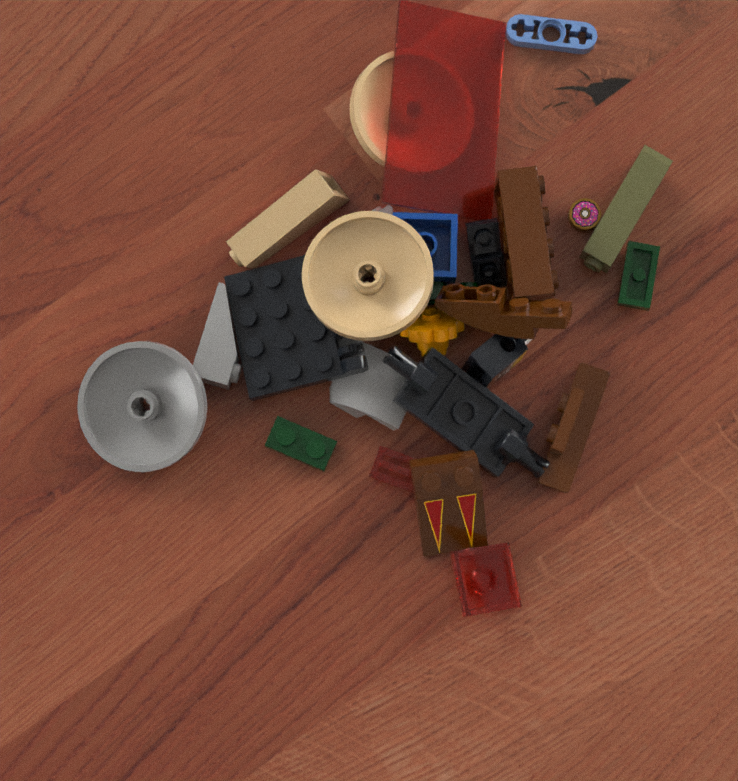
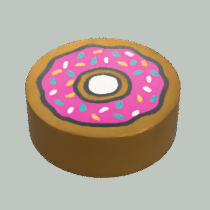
[568,198,601,232]

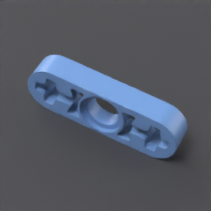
[505,14,597,54]

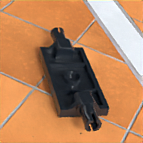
[382,345,550,478]

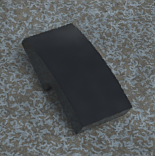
[465,218,507,287]

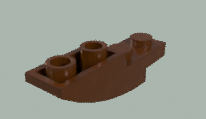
[435,283,572,340]

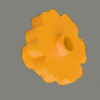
[400,304,465,356]

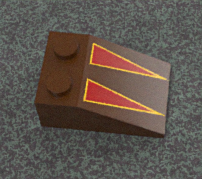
[409,450,488,556]

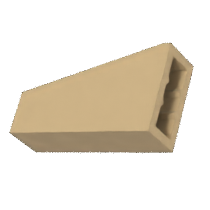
[226,169,350,269]

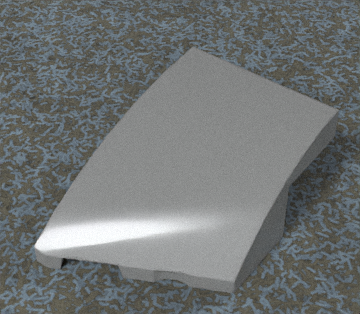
[329,338,407,431]

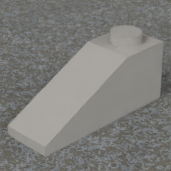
[193,282,242,390]

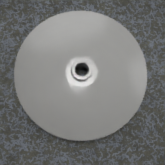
[77,341,207,472]

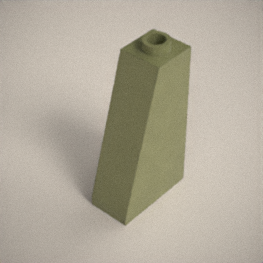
[579,145,673,273]

